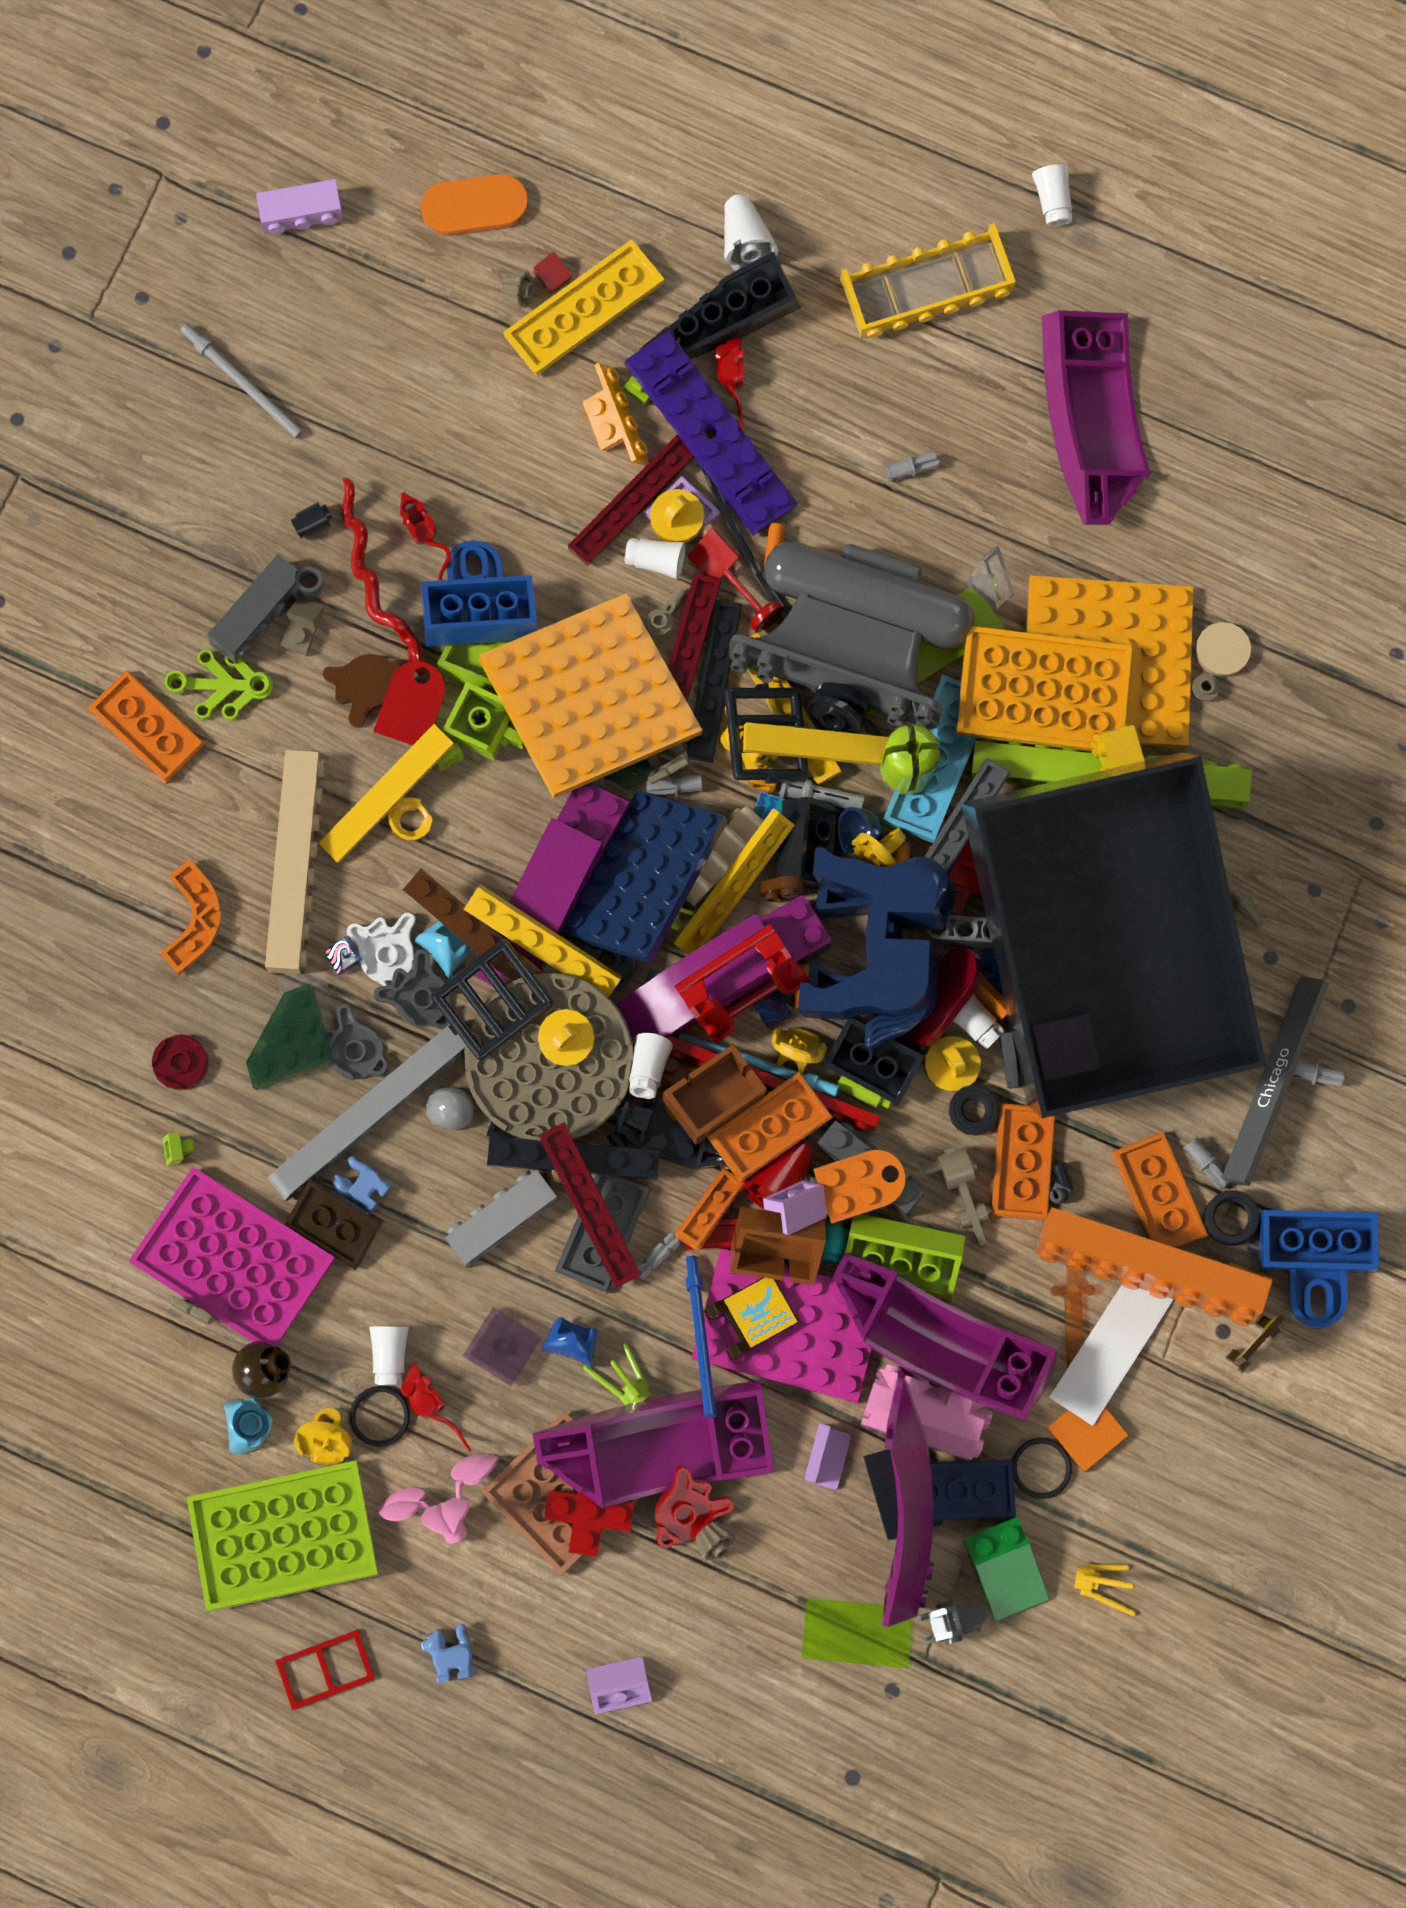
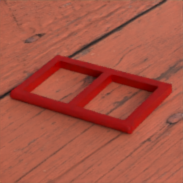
[275,1629,375,1710]

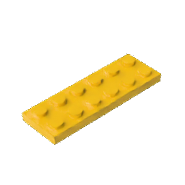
[503,239,665,376]

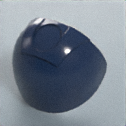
[837,807,885,853]

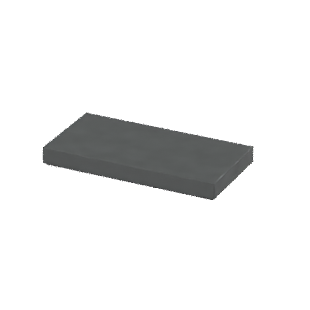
[555,1175,651,1294]

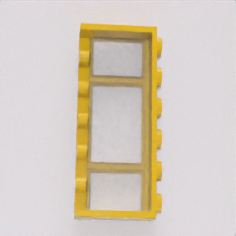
[840,223,1015,339]

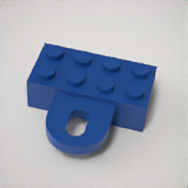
[421,541,537,646]
[1258,1210,1379,1329]

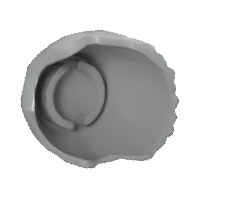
[426,1087,475,1130]

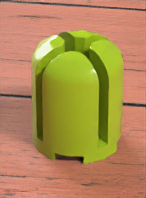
[880,725,940,795]

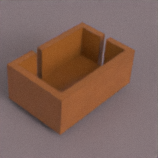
[662,1044,767,1145]
[730,1207,826,1285]

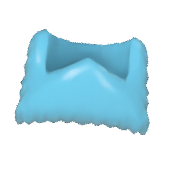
[415,921,472,979]
[224,1399,273,1455]

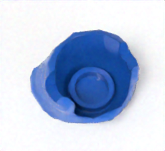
[541,1317,598,1369]

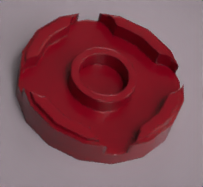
[152,1034,209,1091]

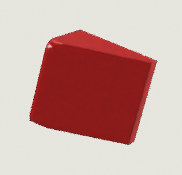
[533,252,572,294]

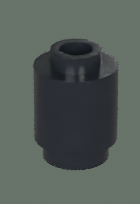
[291,502,333,539]

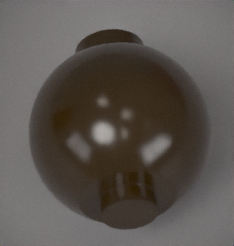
[232,1341,291,1398]

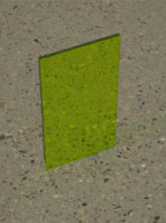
[802,1598,911,1668]

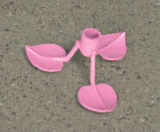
[377,1454,499,1543]

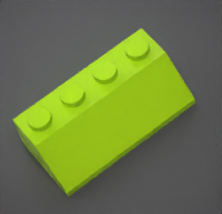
[845,1214,965,1301]

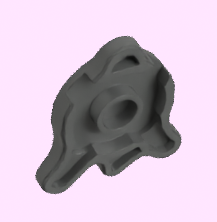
[373,949,450,1030]
[306,1004,389,1080]

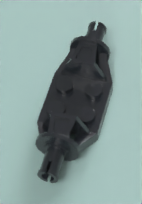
[609,1096,726,1170]

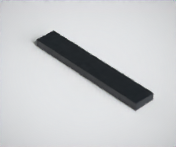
[687,600,742,763]

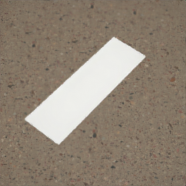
[1050,1285,1174,1426]

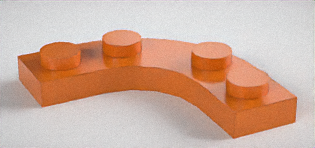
[160,859,221,976]

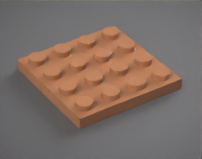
[481,1411,640,1576]

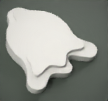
[347,912,416,986]

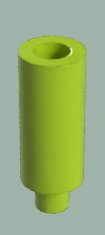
[837,1076,891,1109]

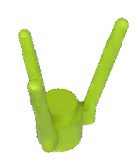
[583,1343,652,1405]

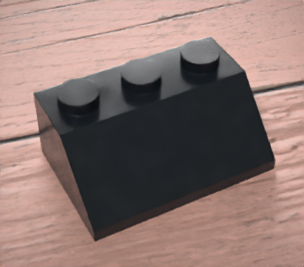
[776,797,845,889]
[823,1015,928,1105]

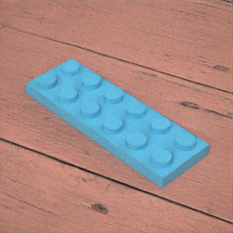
[882,675,977,843]

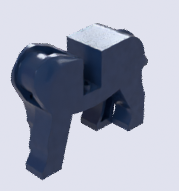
[798,848,955,1051]

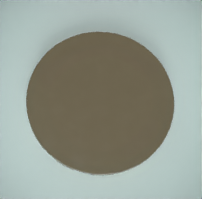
[464,973,634,1141]

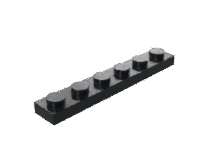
[487,1137,660,1180]

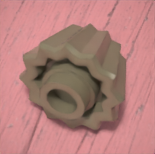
[501,271,534,309]
[695,1522,736,1561]

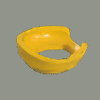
[388,797,433,841]

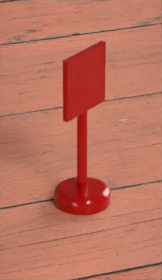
[687,527,784,633]

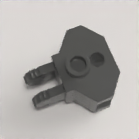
[917,1600,987,1645]

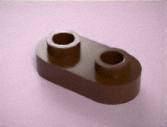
[760,876,804,902]

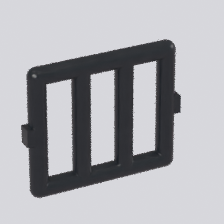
[724,684,809,784]
[431,939,553,1061]

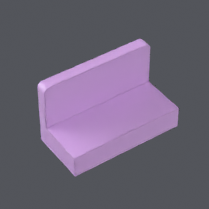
[763,1181,827,1235]
[804,1424,851,1490]
[586,1657,652,1714]

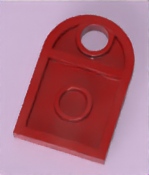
[373,661,445,746]

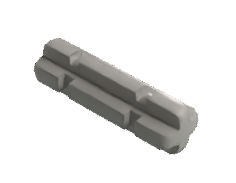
[637,1233,681,1280]

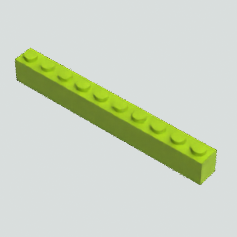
[970,738,1252,809]

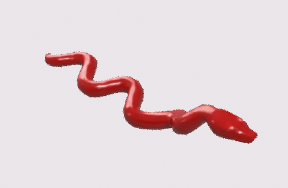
[342,478,425,676]

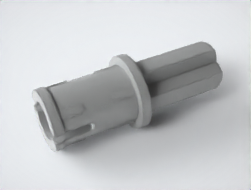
[884,452,939,482]
[646,774,702,797]
[1292,1061,1345,1087]
[1183,1137,1230,1190]

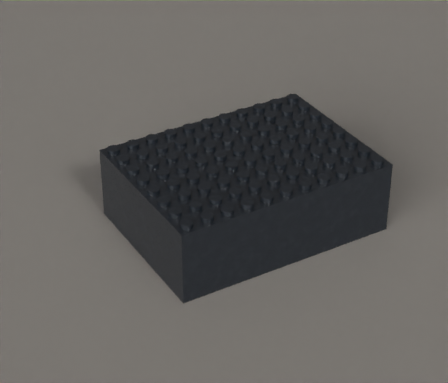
[961,752,1266,1118]

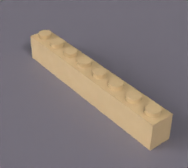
[265,750,325,975]

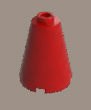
[741,1140,814,1212]

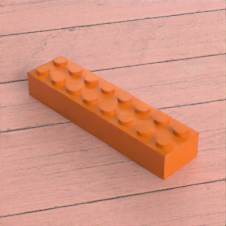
[1035,1207,1272,1326]

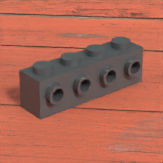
[817,1121,924,1218]

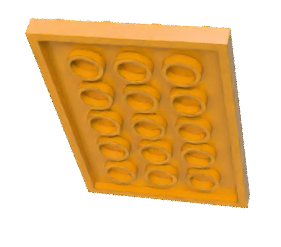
[956,626,1132,752]

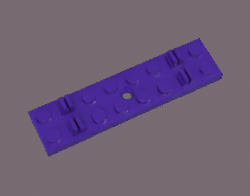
[624,331,798,536]

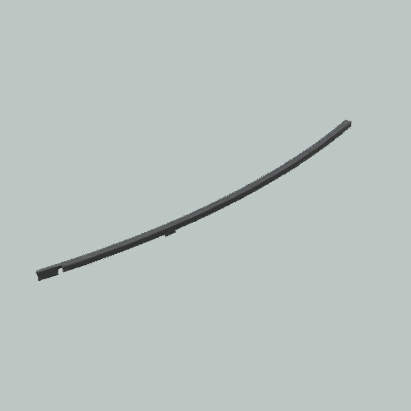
[698,462,955,816]

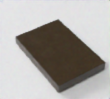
[284,1177,384,1270]

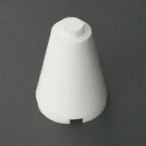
[724,194,778,271]

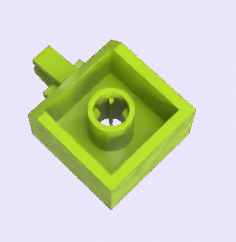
[442,682,524,761]

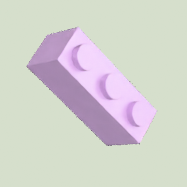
[256,179,343,234]

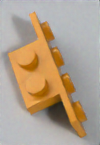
[582,363,649,465]

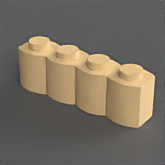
[685,805,763,910]

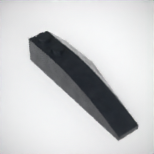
[640,252,802,360]

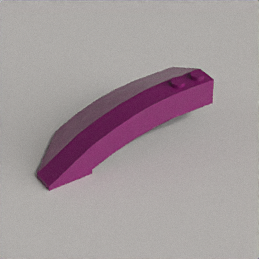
[1042,310,1153,525]
[834,1253,1057,1420]
[533,1380,774,1509]

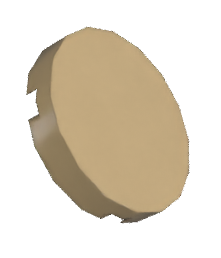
[1196,622,1251,677]

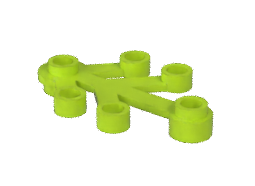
[164,649,273,722]

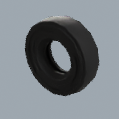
[949,1085,1000,1136]

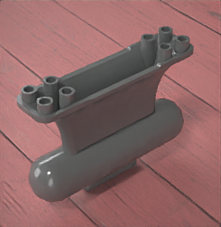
[729,541,975,730]

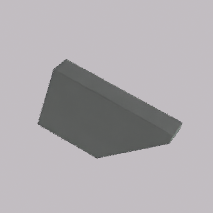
[999,1032,1019,1089]

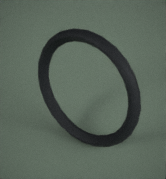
[350,1386,410,1447]
[1013,1438,1072,1499]

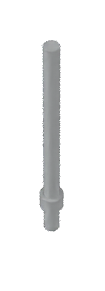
[181,323,303,439]

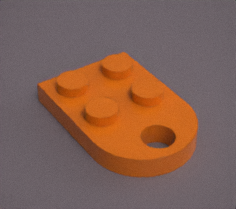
[813,1150,905,1224]

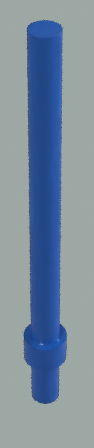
[685,1255,716,1418]

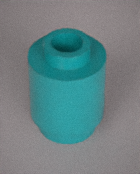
[821,1220,849,1263]

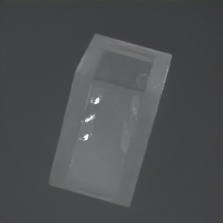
[966,547,1014,608]

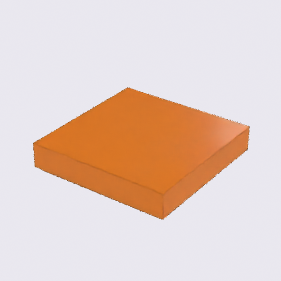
[1047,1408,1128,1473]

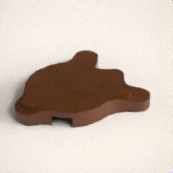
[323,654,403,728]

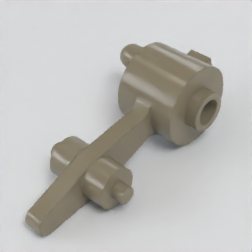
[920,1147,992,1247]

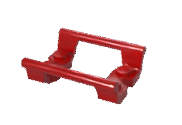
[674,923,811,1044]

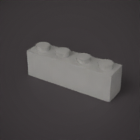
[445,1170,558,1268]

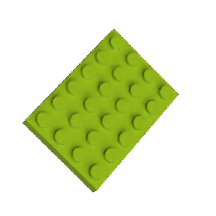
[186,1460,379,1612]

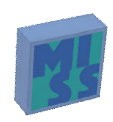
[753,791,785,821]

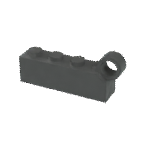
[207,554,323,663]

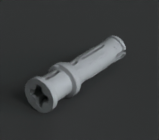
[779,779,865,809]

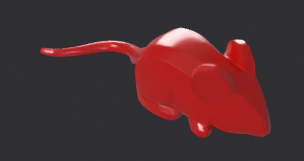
[715,336,744,429]
[400,492,451,581]
[401,1362,471,1452]

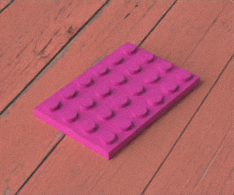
[128,1167,335,1346]
[692,1248,872,1403]

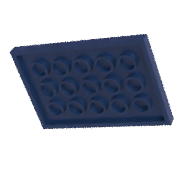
[561,791,729,964]

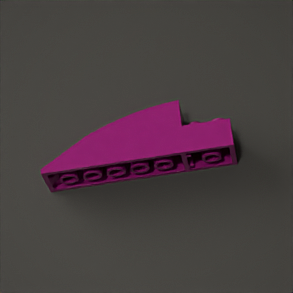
[476,783,629,986]
[616,894,832,1048]

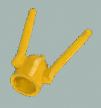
[1074,1563,1136,1616]

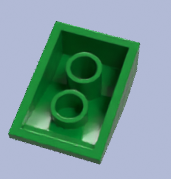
[962,1517,1049,1622]

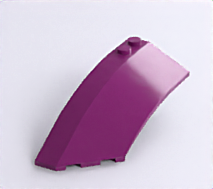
[882,1371,934,1627]

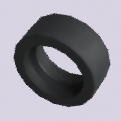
[1203,1190,1259,1246]

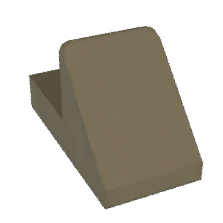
[280,597,325,656]

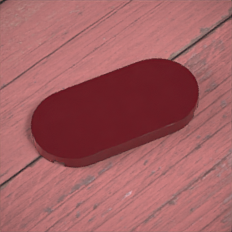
[903,947,982,1047]

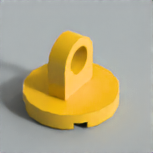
[650,489,705,543]
[852,828,906,867]
[538,1009,595,1066]
[771,1026,827,1073]
[925,1036,981,1093]
[294,1408,352,1465]

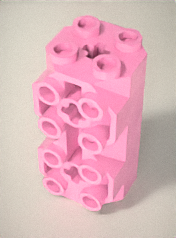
[861,1364,993,1461]

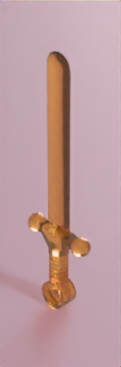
[1050,1264,1095,1369]

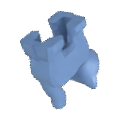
[332,1156,393,1213]
[421,1624,474,1683]

